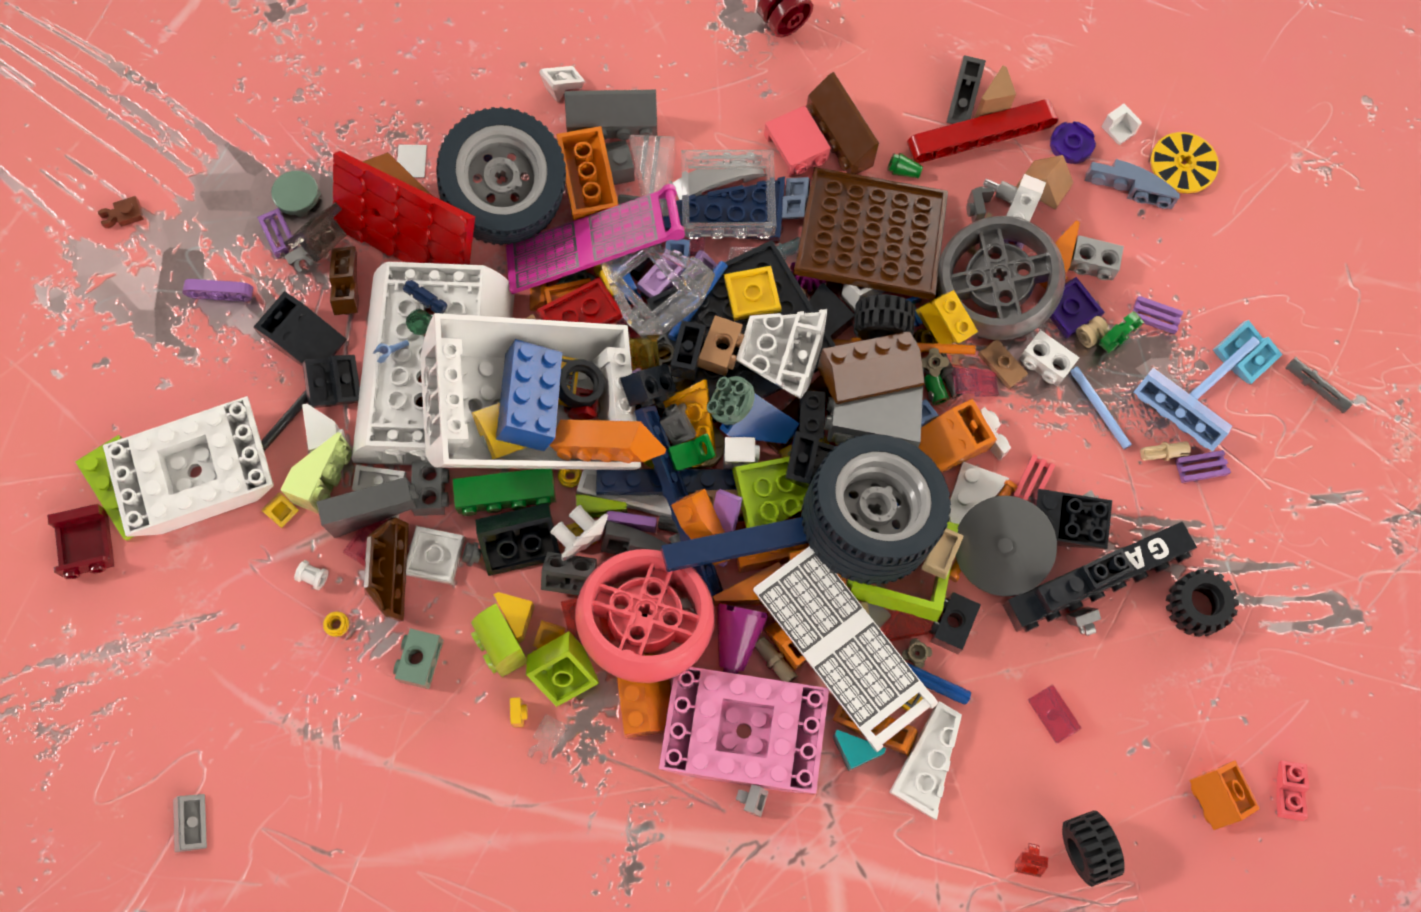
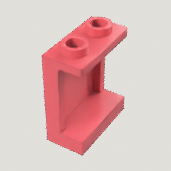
[764,105,831,177]

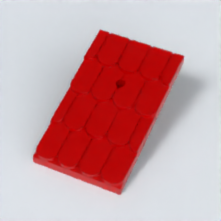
[333,151,475,265]

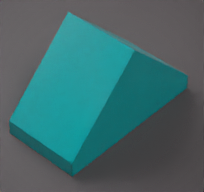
[833,730,886,771]

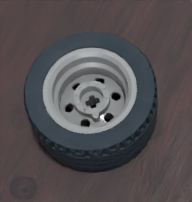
[436,107,566,245]
[801,434,951,585]

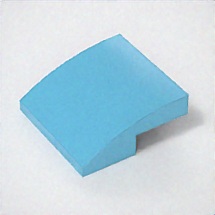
[1213,320,1282,384]

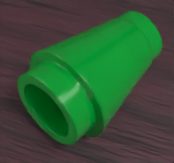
[887,153,923,179]

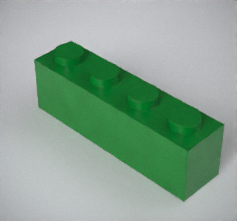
[453,469,556,516]

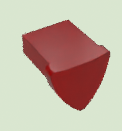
[568,387,598,420]

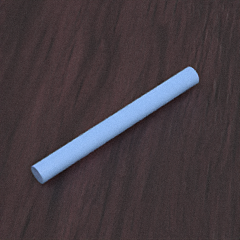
[1190,337,1260,400]
[1070,366,1132,450]

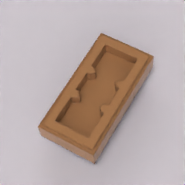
[978,340,1028,389]

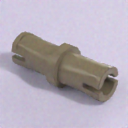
[755,636,797,682]

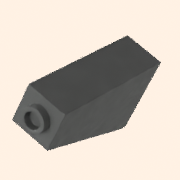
[317,477,418,538]

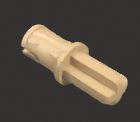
[1140,441,1191,461]

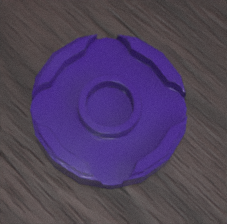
[1050,121,1096,164]

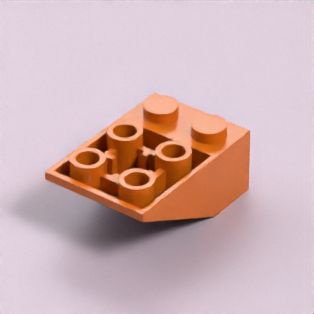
[918,398,997,473]

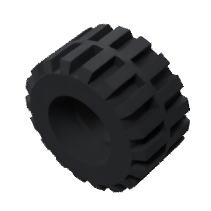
[854,294,915,340]
[1166,569,1239,637]
[1062,810,1125,887]

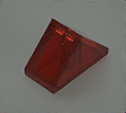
[882,610,931,642]

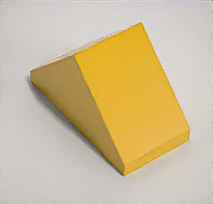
[493,592,535,643]

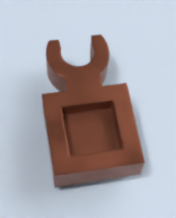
[98,196,144,228]

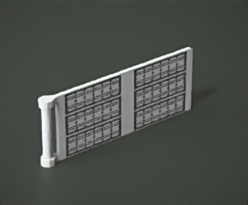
[753,546,938,752]

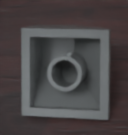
[605,140,635,185]

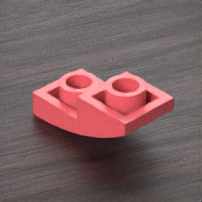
[1277,761,1309,821]

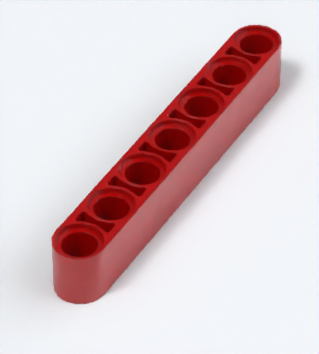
[907,99,1059,163]

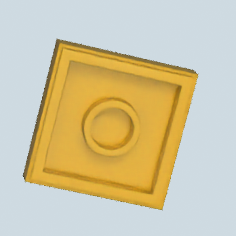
[724,266,782,321]

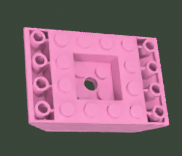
[659,667,829,794]

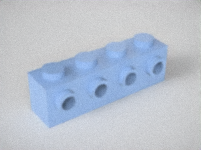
[1133,368,1232,452]

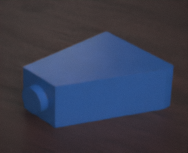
[719,394,800,444]

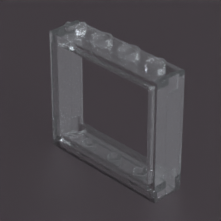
[681,150,776,239]

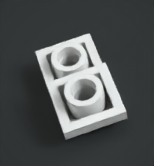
[980,407,1011,461]

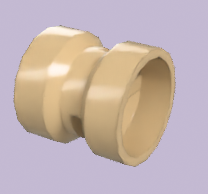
[1076,316,1110,348]

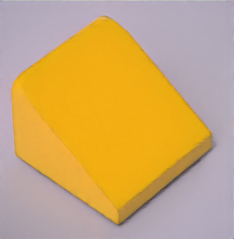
[261,493,299,528]

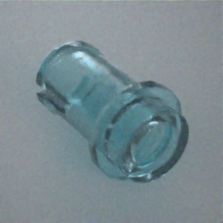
[776,237,800,260]

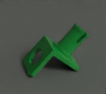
[668,433,716,471]

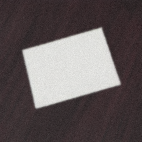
[397,145,427,177]

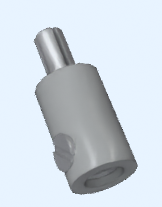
[983,179,1018,204]

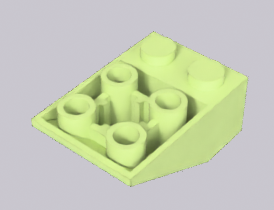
[281,432,352,514]

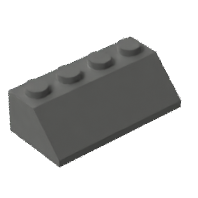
[564,89,657,140]

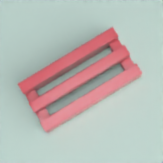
[1012,454,1055,502]

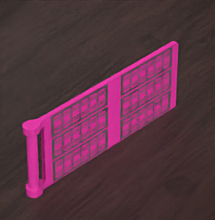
[506,184,685,294]

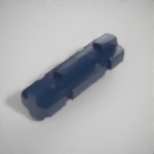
[403,280,448,314]

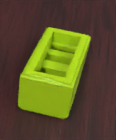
[576,494,627,518]

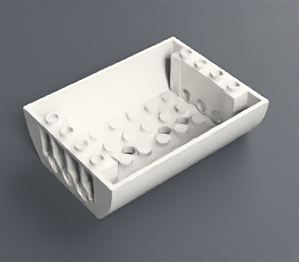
[352,262,515,469]
[420,313,641,470]

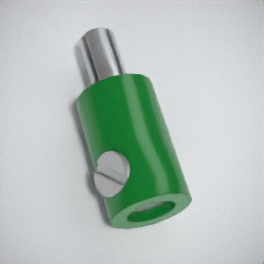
[924,368,950,406]

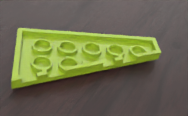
[732,457,808,528]

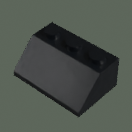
[475,503,560,576]

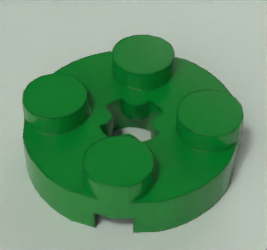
[1099,311,1144,353]

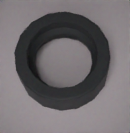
[559,359,605,408]

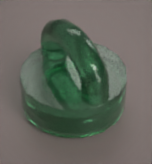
[406,309,433,335]

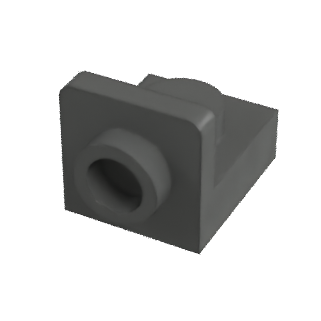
[660,403,696,446]

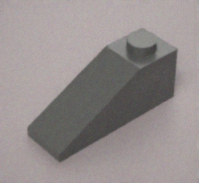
[946,55,986,124]

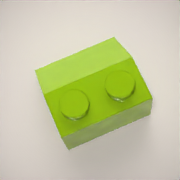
[526,631,599,707]

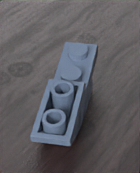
[1085,159,1180,209]

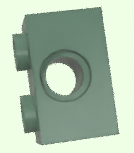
[393,628,444,689]

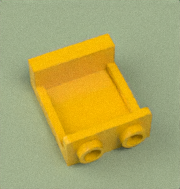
[916,290,978,344]

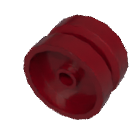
[757,0,814,38]

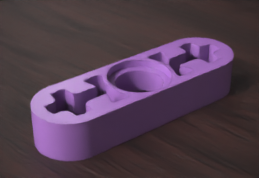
[182,279,253,302]

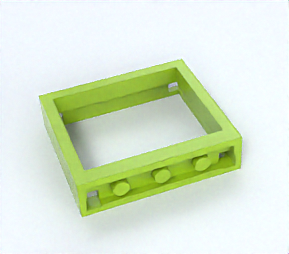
[847,522,959,622]

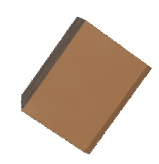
[974,65,1016,118]
[1016,155,1074,210]

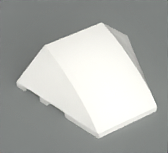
[736,309,827,399]

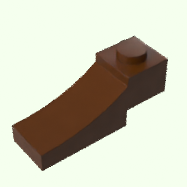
[329,246,359,315]

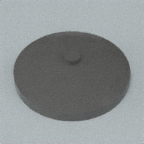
[956,496,1057,596]

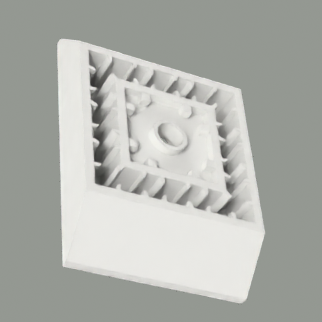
[103,396,274,537]

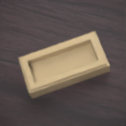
[922,528,963,579]

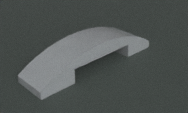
[673,155,765,200]

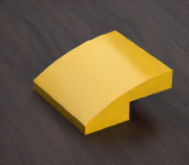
[472,403,527,460]

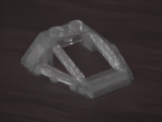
[601,244,715,335]

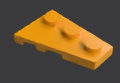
[663,380,717,468]

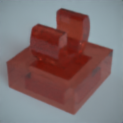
[1014,843,1048,878]

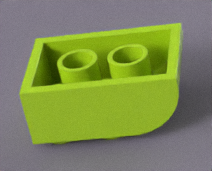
[471,603,527,677]

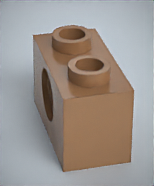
[698,315,745,376]

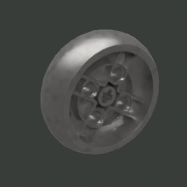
[936,216,1065,340]

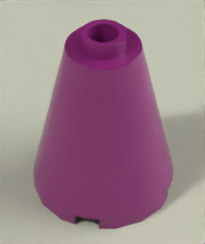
[718,603,768,674]

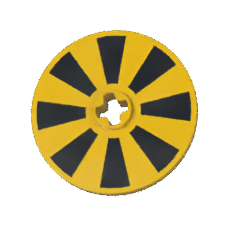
[1150,132,1219,194]

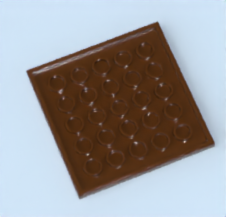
[793,167,948,300]

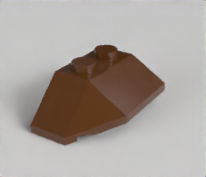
[364,517,409,622]

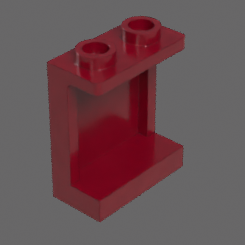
[47,504,114,579]

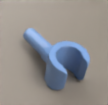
[373,340,409,363]

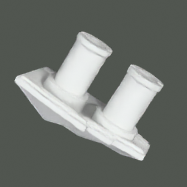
[551,505,608,561]

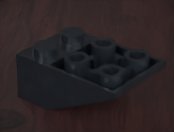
[253,291,347,366]
[1031,489,1112,549]

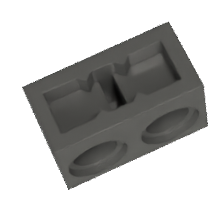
[411,461,450,516]
[541,552,597,595]

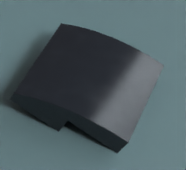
[302,355,360,408]
[785,431,835,489]

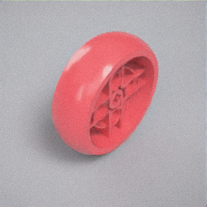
[575,549,715,683]

